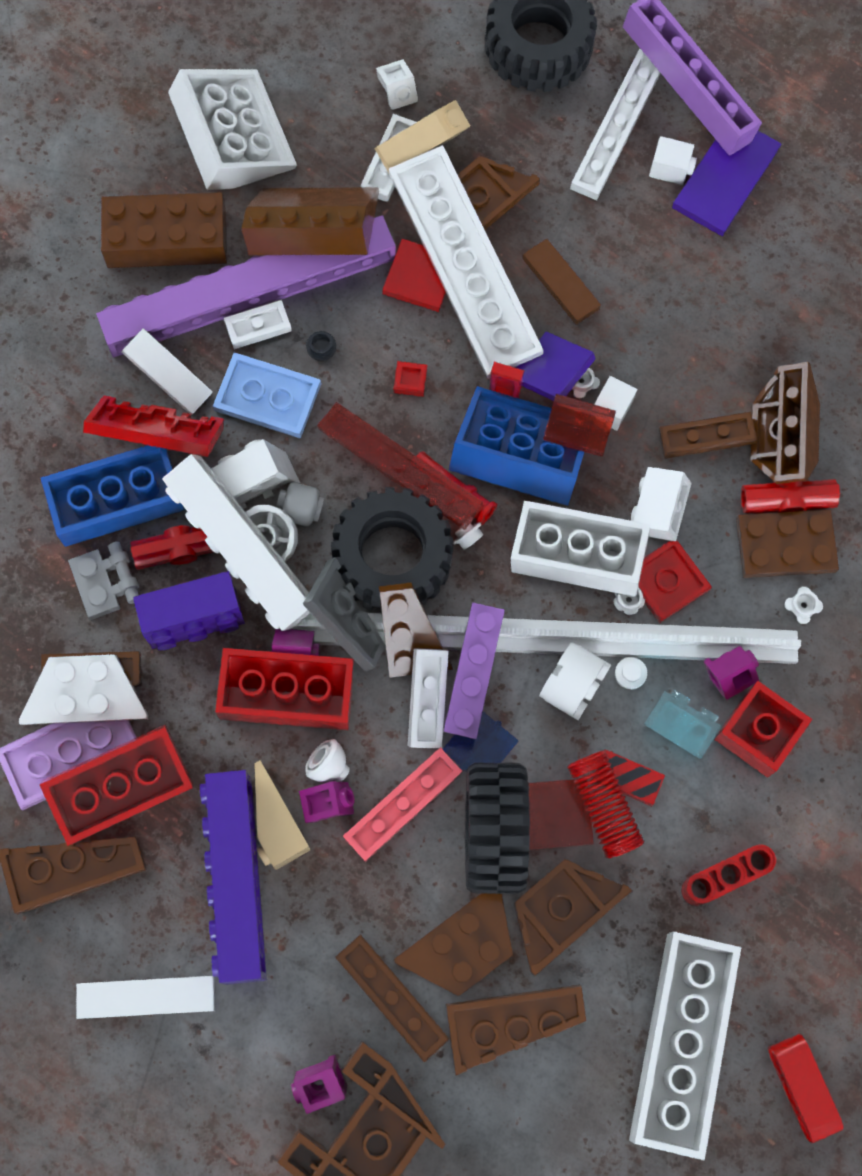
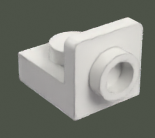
[376,60,418,110]

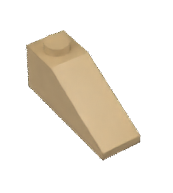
[374,100,470,173]
[254,760,310,870]

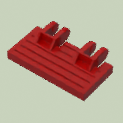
[83,395,224,457]

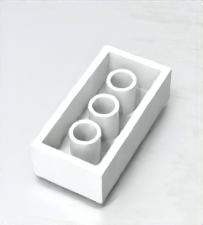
[511,500,650,597]

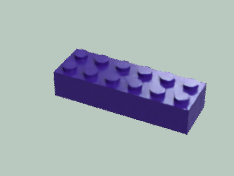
[200,770,267,985]

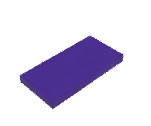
[672,131,782,237]

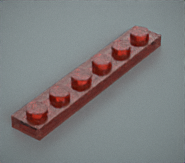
[317,402,484,530]

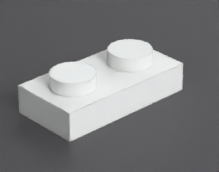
[224,300,292,349]

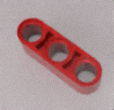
[681,844,776,906]
[768,1033,844,1144]

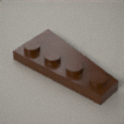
[446,984,586,1076]

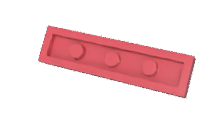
[343,747,463,862]

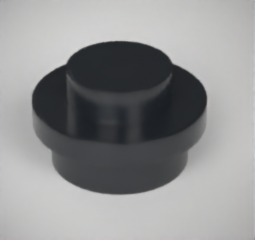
[306,331,336,361]

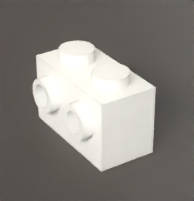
[631,467,691,541]

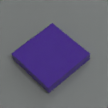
[516,331,596,404]

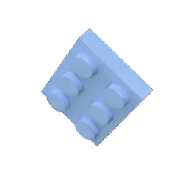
[213,352,321,439]

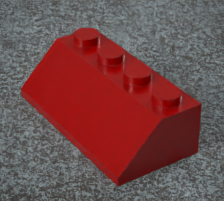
[215,648,354,730]

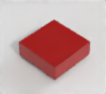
[393,361,428,397]

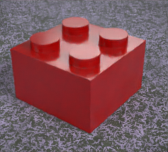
[714,681,813,778]

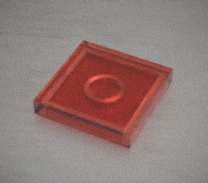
[529,779,594,850]

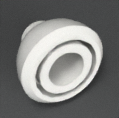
[305,739,350,782]

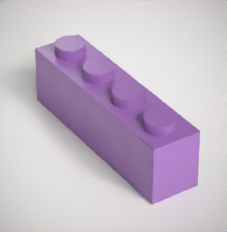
[443,603,505,739]

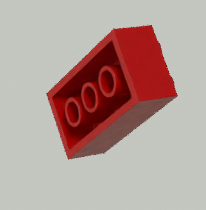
[39,724,193,846]

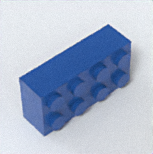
[41,445,186,547]

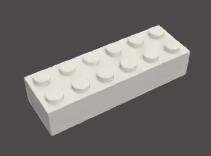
[629,932,741,1160]

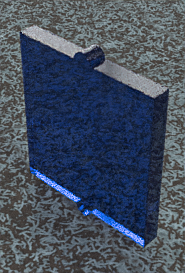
[443,711,519,771]

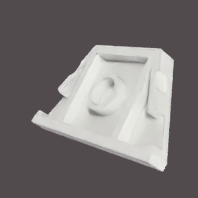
[19,655,148,725]

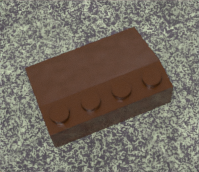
[241,187,379,255]

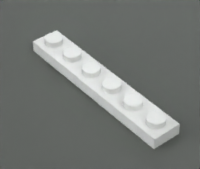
[570,49,661,200]

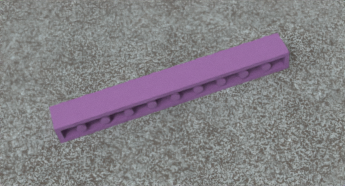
[96,215,396,358]

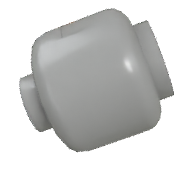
[276,482,324,527]

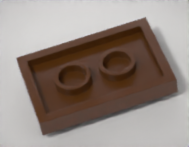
[736,510,839,578]

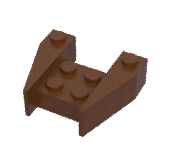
[277,1041,446,1176]

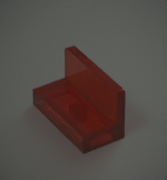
[543,394,616,456]

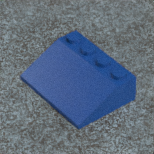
[449,386,594,506]

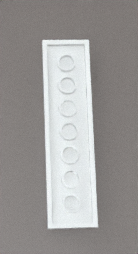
[389,145,543,379]

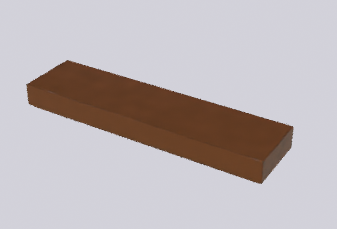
[335,934,450,1063]

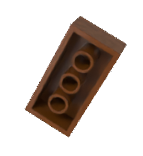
[101,192,227,268]

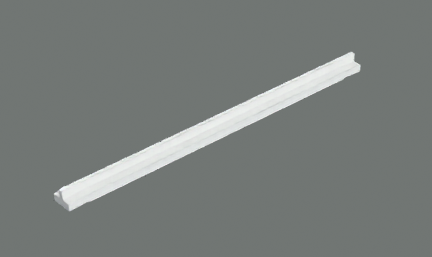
[292,613,801,664]

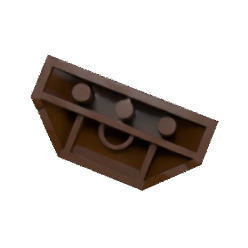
[751,362,820,484]

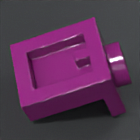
[299,781,355,823]

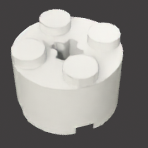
[539,642,611,720]

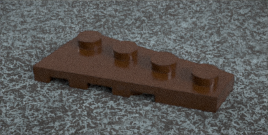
[0,837,147,914]

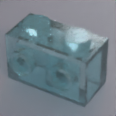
[644,689,721,759]

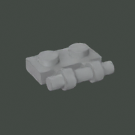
[68,542,139,620]

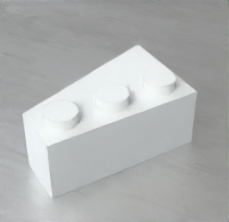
[211,439,300,509]

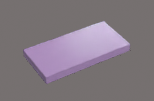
[0,720,137,810]

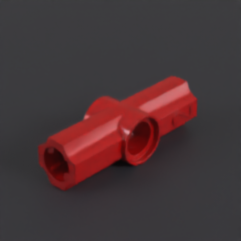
[740,479,840,514]
[130,525,214,570]

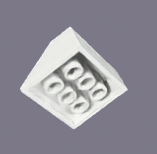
[168,69,297,190]

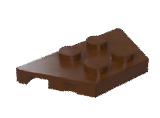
[457,156,540,230]
[514,859,632,976]
[393,894,513,997]

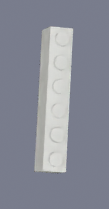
[162,454,310,631]

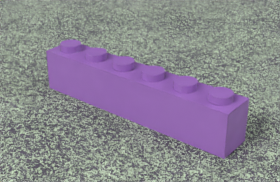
[623,0,762,156]

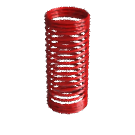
[567,750,645,858]

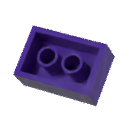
[133,571,245,651]

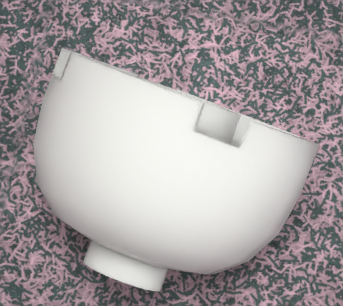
[245,505,298,562]

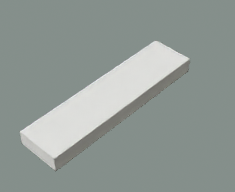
[76,976,215,1019]

